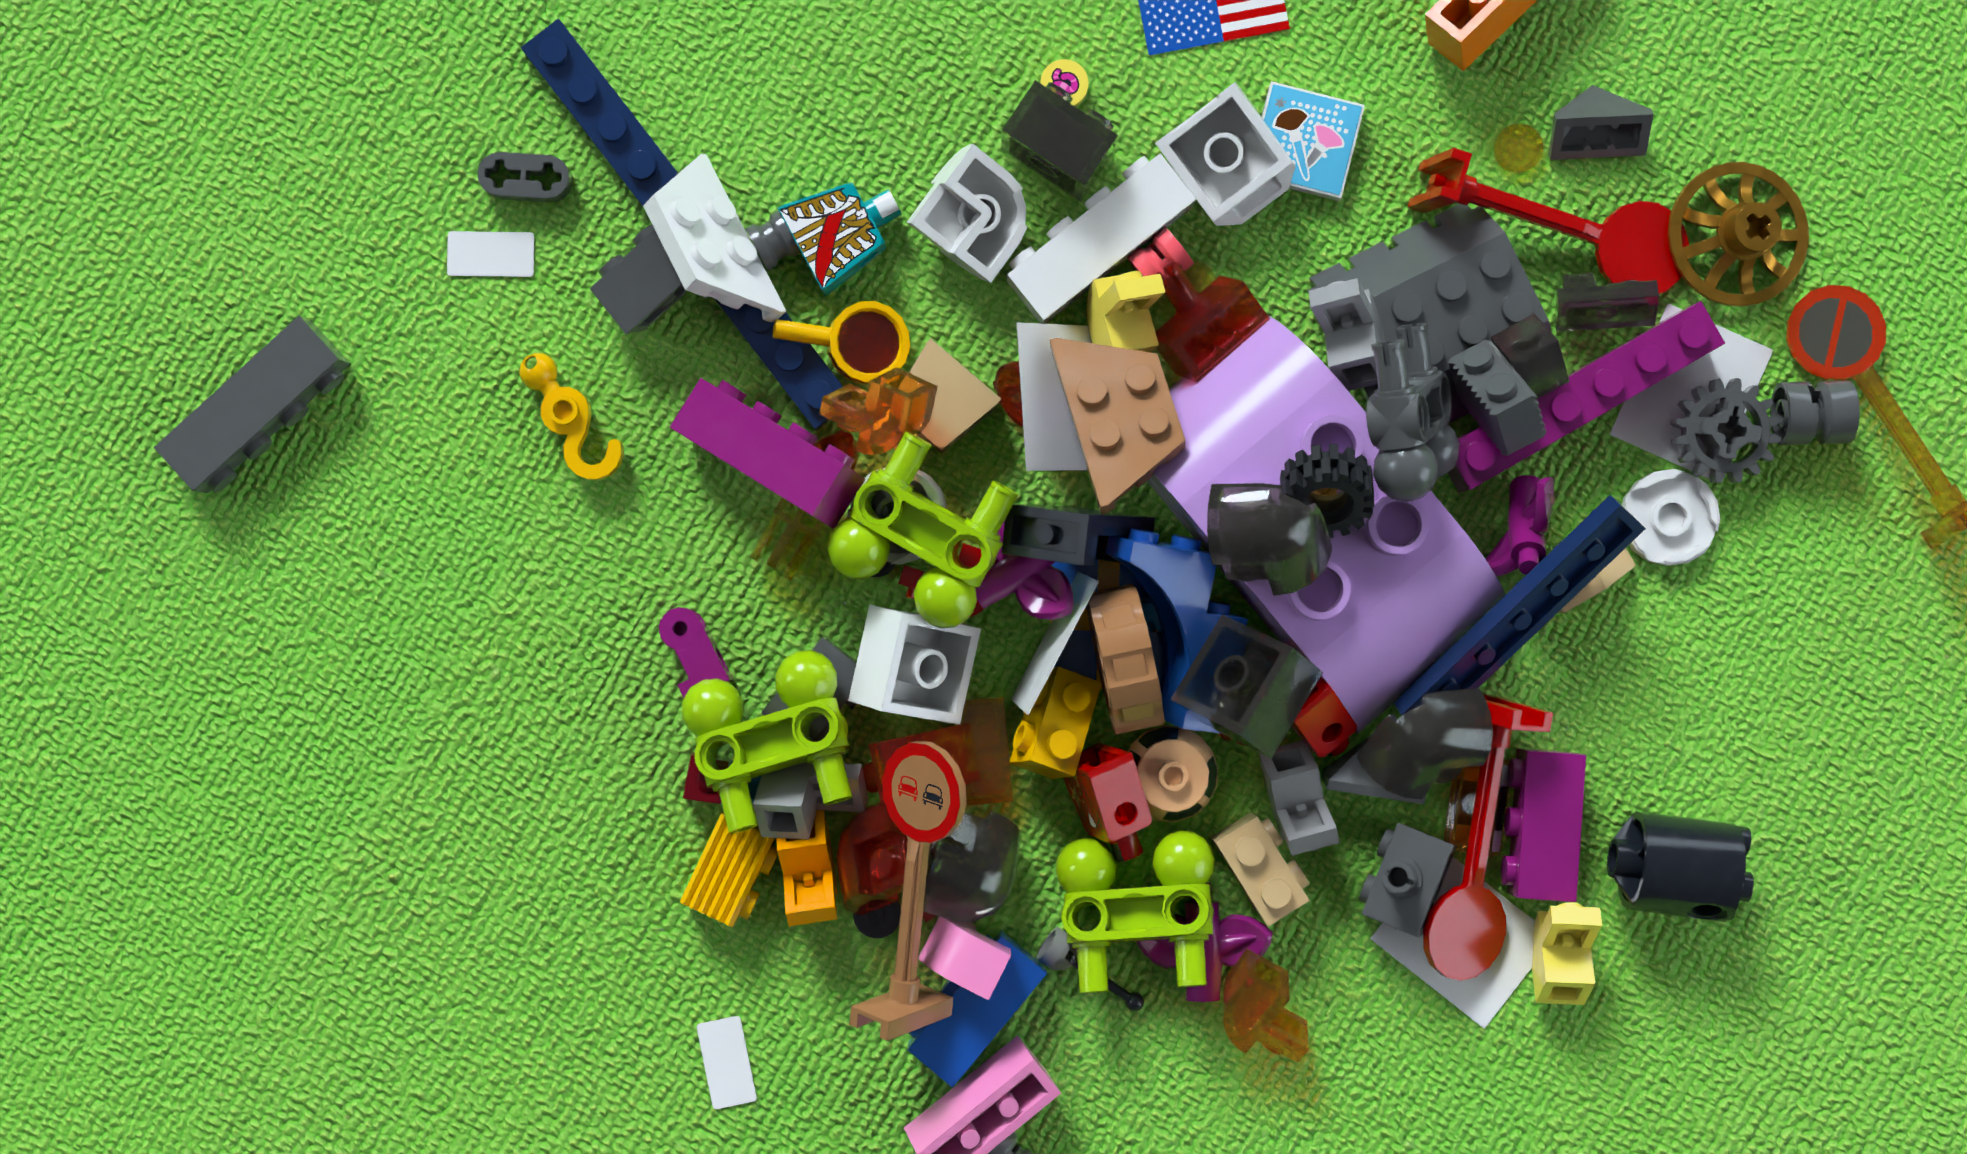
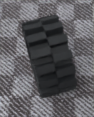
[1280,444,1375,538]

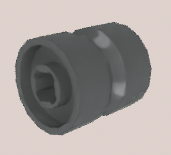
[1770,381,1860,445]

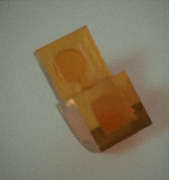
[819,367,938,455]
[1223,949,1309,1063]

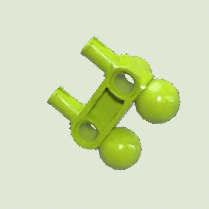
[828,431,1019,629]
[682,650,853,833]
[1055,830,1215,993]

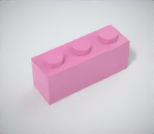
[904,1035,1061,1154]

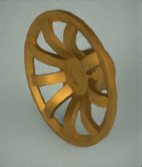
[1667,162,1809,307]

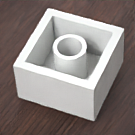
[848,604,981,724]

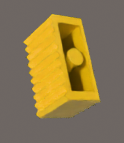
[680,811,778,927]

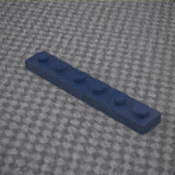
[1393,495,1646,735]

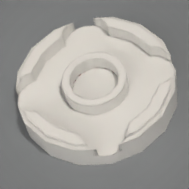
[1622,469,1720,566]

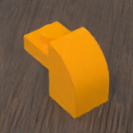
[776,810,838,926]

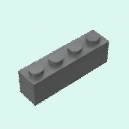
[153,316,351,493]

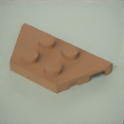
[1050,338,1185,515]

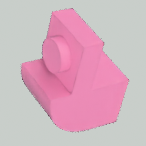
[918,914,1011,1000]

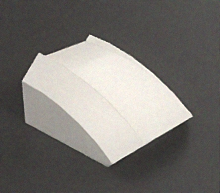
[1155,82,1296,226]

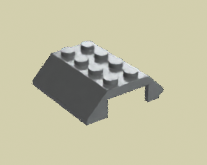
[1307,204,1559,424]

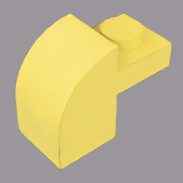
[1087,271,1165,353]
[1532,902,1602,1005]

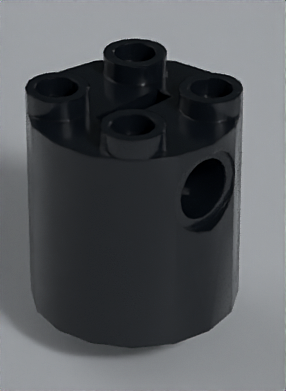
[1607,811,1754,922]

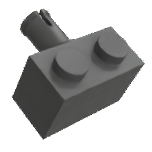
[1359,823,1457,937]

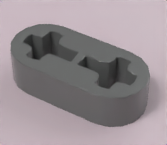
[477,152,573,203]

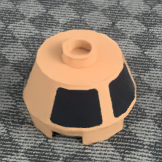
[1128,725,1218,822]

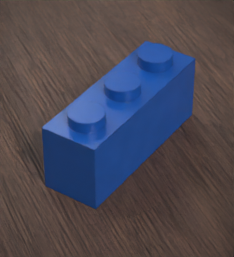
[907,930,1047,1088]

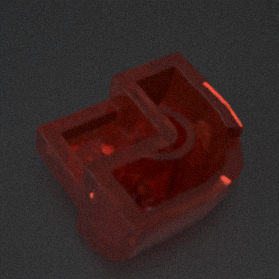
[837,800,908,915]

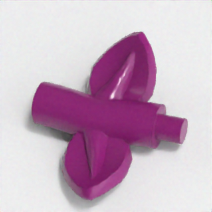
[1485,475,1555,576]
[975,521,1074,620]
[1136,882,1273,1002]

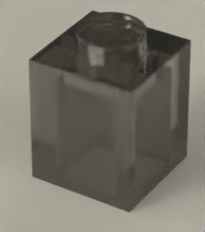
[1491,313,1570,399]

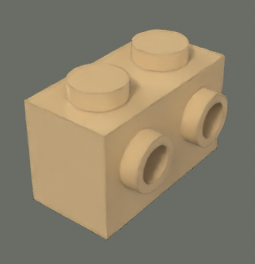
[1210,812,1310,926]

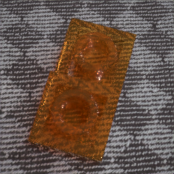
[957,697,1013,806]

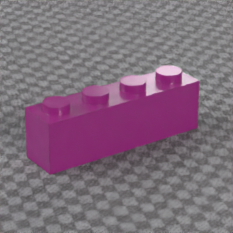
[670,377,865,529]

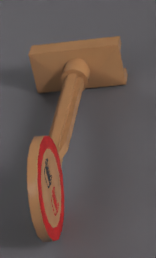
[849,741,967,1041]

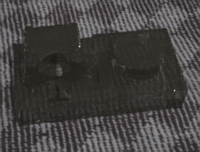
[1555,273,1659,332]

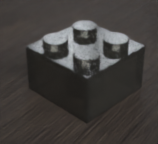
[1001,80,1118,202]
[1171,614,1323,759]

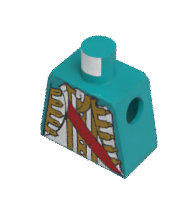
[778,183,902,296]

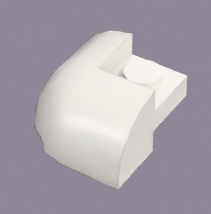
[906,144,1028,283]

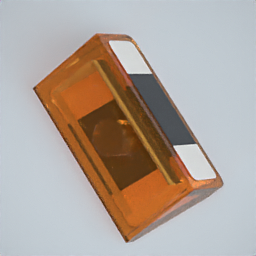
[1444,754,1510,857]

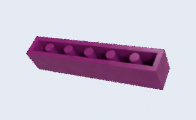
[1447,301,1725,493]

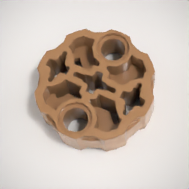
[1086,583,1165,735]

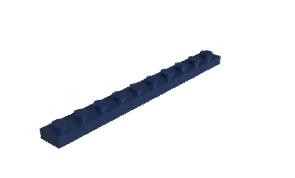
[520,18,854,430]

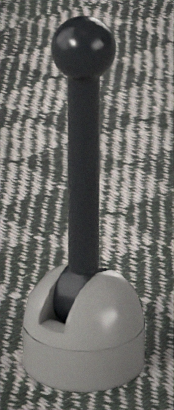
[1036,927,1144,1012]

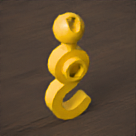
[519,353,624,480]

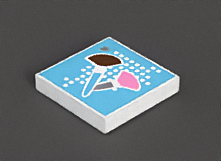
[1261,81,1365,201]

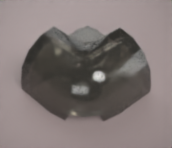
[1207,483,1332,596]
[1357,688,1493,799]
[923,811,1022,923]

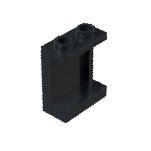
[1001,504,1155,566]

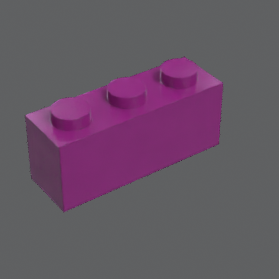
[1501,748,1586,902]

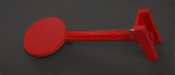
[1407,148,1690,298]
[1423,694,1553,981]

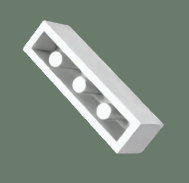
[1007,153,1197,324]

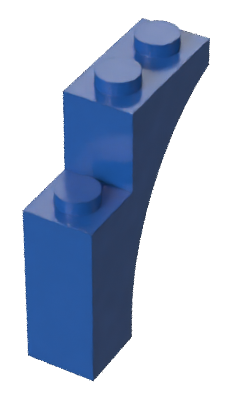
[1106,528,1248,734]

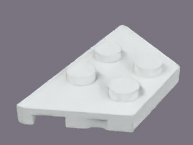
[643,154,786,322]

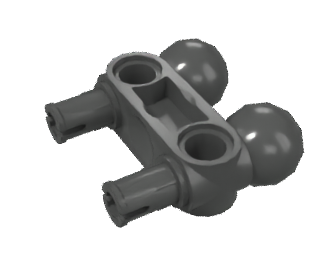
[1366,323,1460,502]

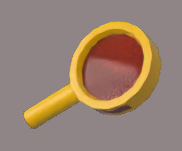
[772,301,910,384]

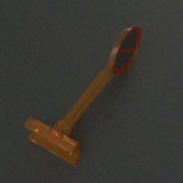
[1786,285,1967,549]

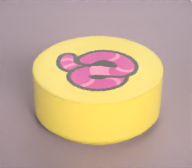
[1040,59,1089,111]

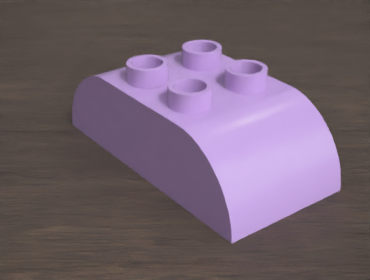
[1147,314,1505,733]

